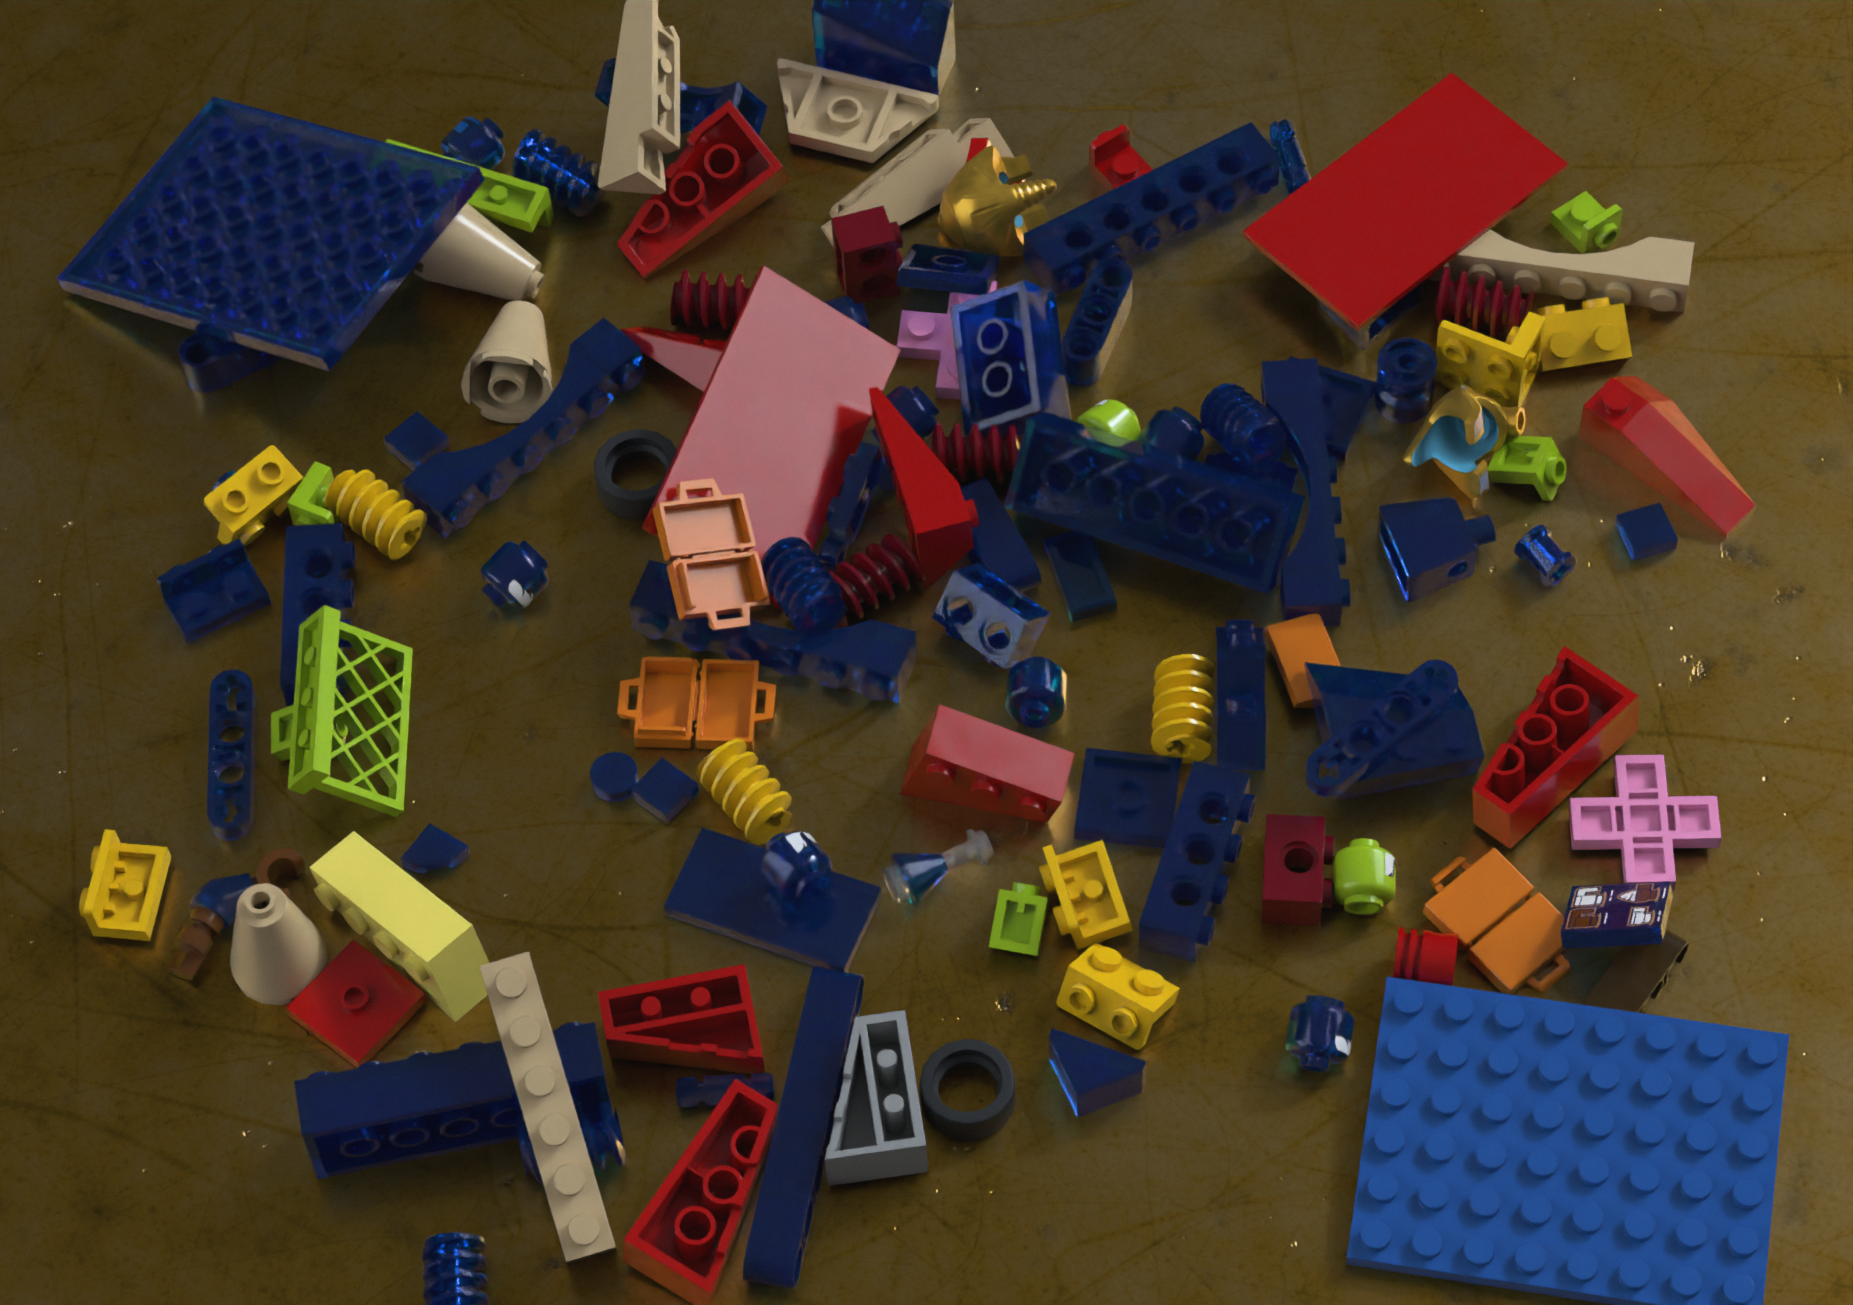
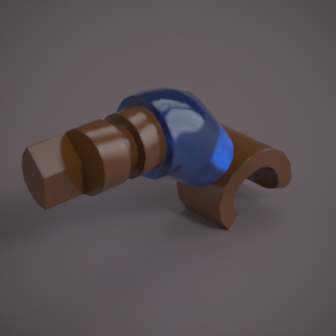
[167,848,306,980]

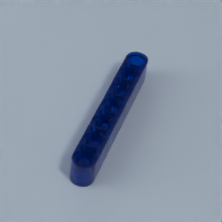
[743,967,864,1289]

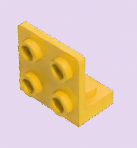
[1434,311,1546,408]

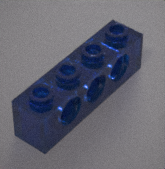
[280,523,356,707]
[1139,761,1256,962]

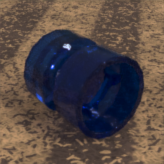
[1374,337,1438,423]

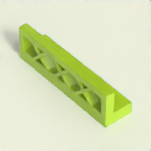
[369,139,555,233]

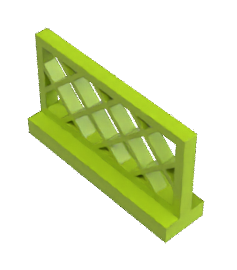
[288,605,413,817]

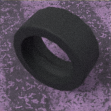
[594,429,677,520]
[919,1039,1016,1141]

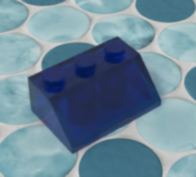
[950,280,1071,437]

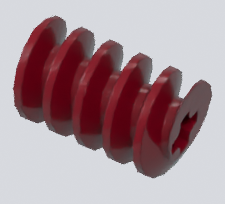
[1434,266,1535,339]
[670,270,756,330]
[931,423,1026,483]
[818,534,925,628]

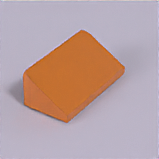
[1263,614,1349,709]

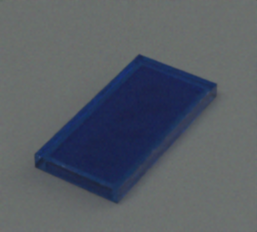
[664,827,882,976]

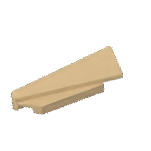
[598,0,680,195]
[821,118,1014,248]

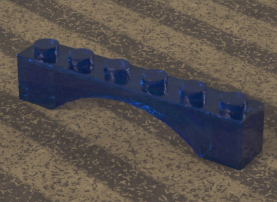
[401,317,645,539]
[1260,358,1351,626]
[629,560,918,703]

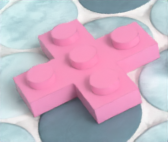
[896,278,1037,402]
[1568,755,1721,892]

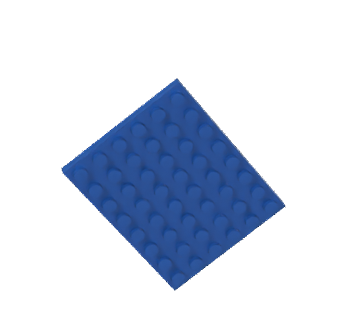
[1346,977,1789,1305]

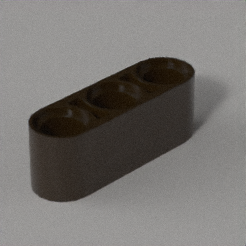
[1582,918,1690,1014]

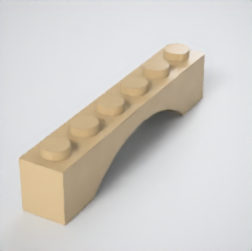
[1428,230,1694,312]
[479,951,616,1264]

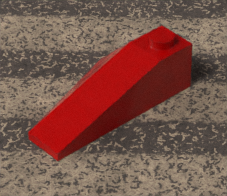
[869,387,979,588]

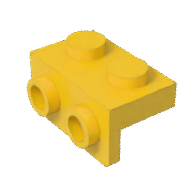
[1537,297,1632,373]
[203,445,303,551]
[79,829,171,941]
[1039,840,1133,950]
[1056,942,1180,1050]

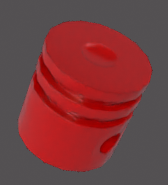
[1393,927,1458,986]

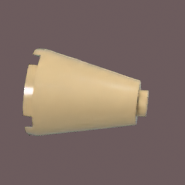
[414,195,545,301]
[461,300,553,423]
[230,883,329,1005]

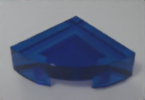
[401,823,470,873]

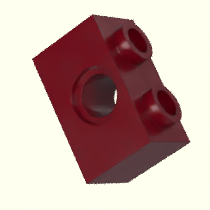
[1261,814,1334,926]

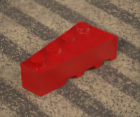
[1472,646,1639,849]
[623,1079,778,1305]

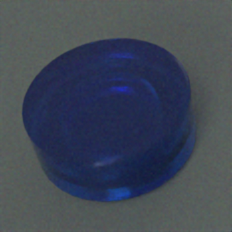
[590,752,639,802]

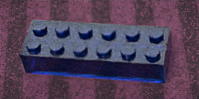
[1004,412,1305,594]
[294,1022,614,1179]

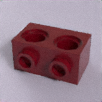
[831,206,905,307]

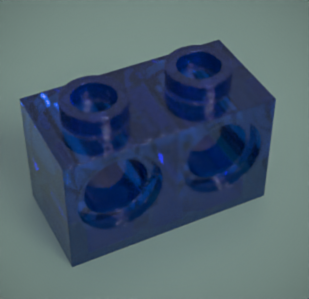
[932,563,1051,669]

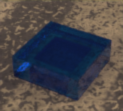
[383,411,450,473]
[1615,503,1678,561]
[630,758,699,824]

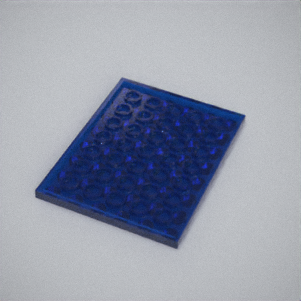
[57,96,485,371]

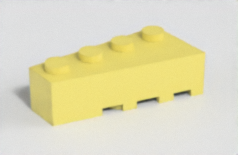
[309,831,489,1022]

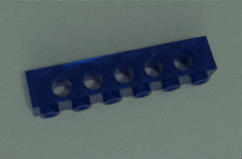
[1023,122,1280,297]

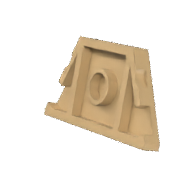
[777,58,939,163]

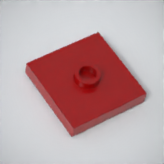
[286,940,427,1070]

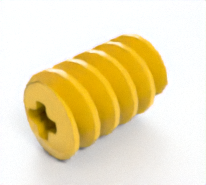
[324,469,427,560]
[1151,654,1215,764]
[696,738,792,845]

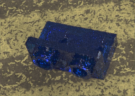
[156,539,271,644]

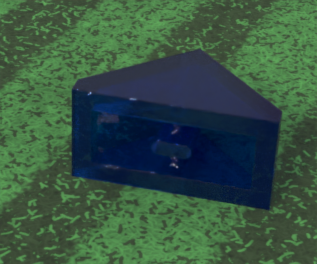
[1049,1028,1146,1118]

